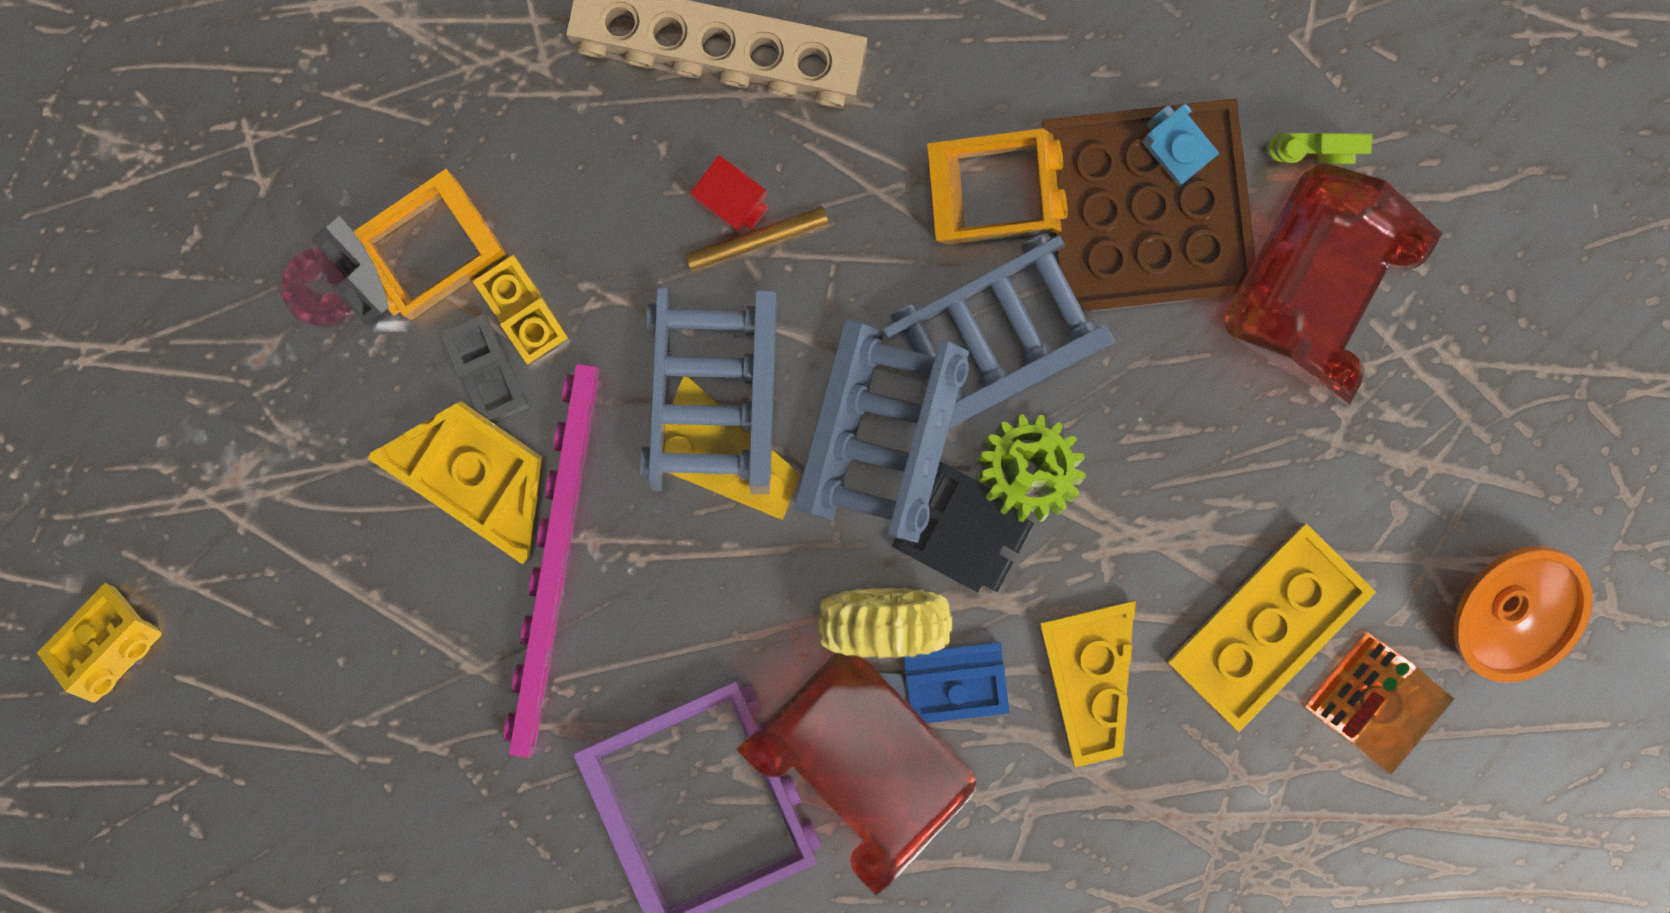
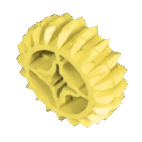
[817,587,952,658]

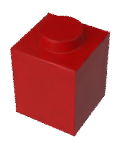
[689,155,769,235]

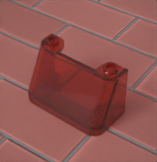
[1225,163,1443,405]
[736,653,976,896]

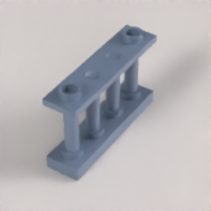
[884,232,1116,429]
[640,288,777,494]
[794,319,969,543]

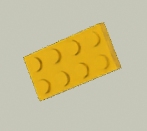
[1166,523,1376,732]

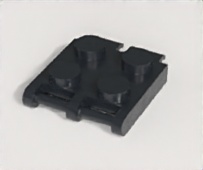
[891,461,1035,593]

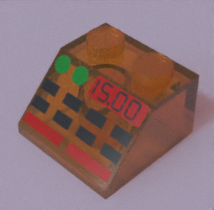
[1303,632,1455,775]

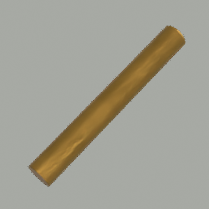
[685,207,829,272]

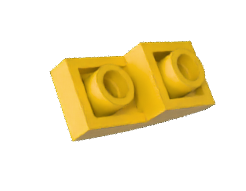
[472,253,568,365]

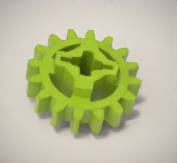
[977,414,1086,522]

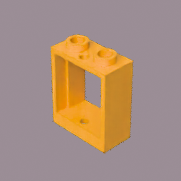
[927,128,1068,245]
[353,169,508,320]

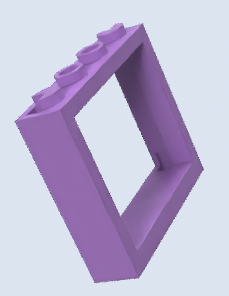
[573,679,822,913]

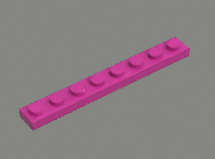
[503,364,600,758]

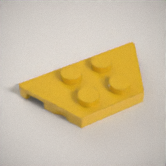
[367,401,542,564]

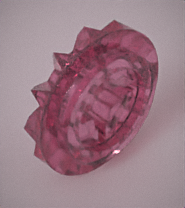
[281,248,352,326]

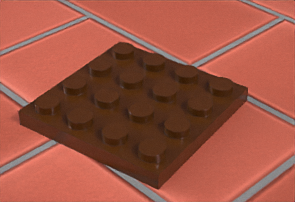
[1041,98,1260,313]

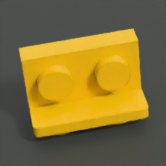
[37,583,162,703]

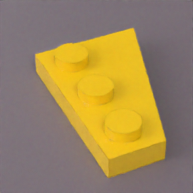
[664,376,801,520]

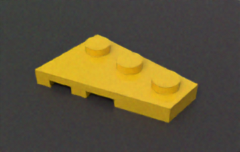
[1039,600,1136,768]

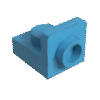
[1142,103,1219,187]

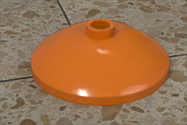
[1453,546,1593,683]

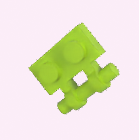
[1266,133,1372,164]

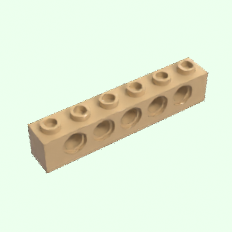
[566,0,868,108]

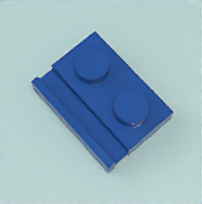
[903,641,1010,725]

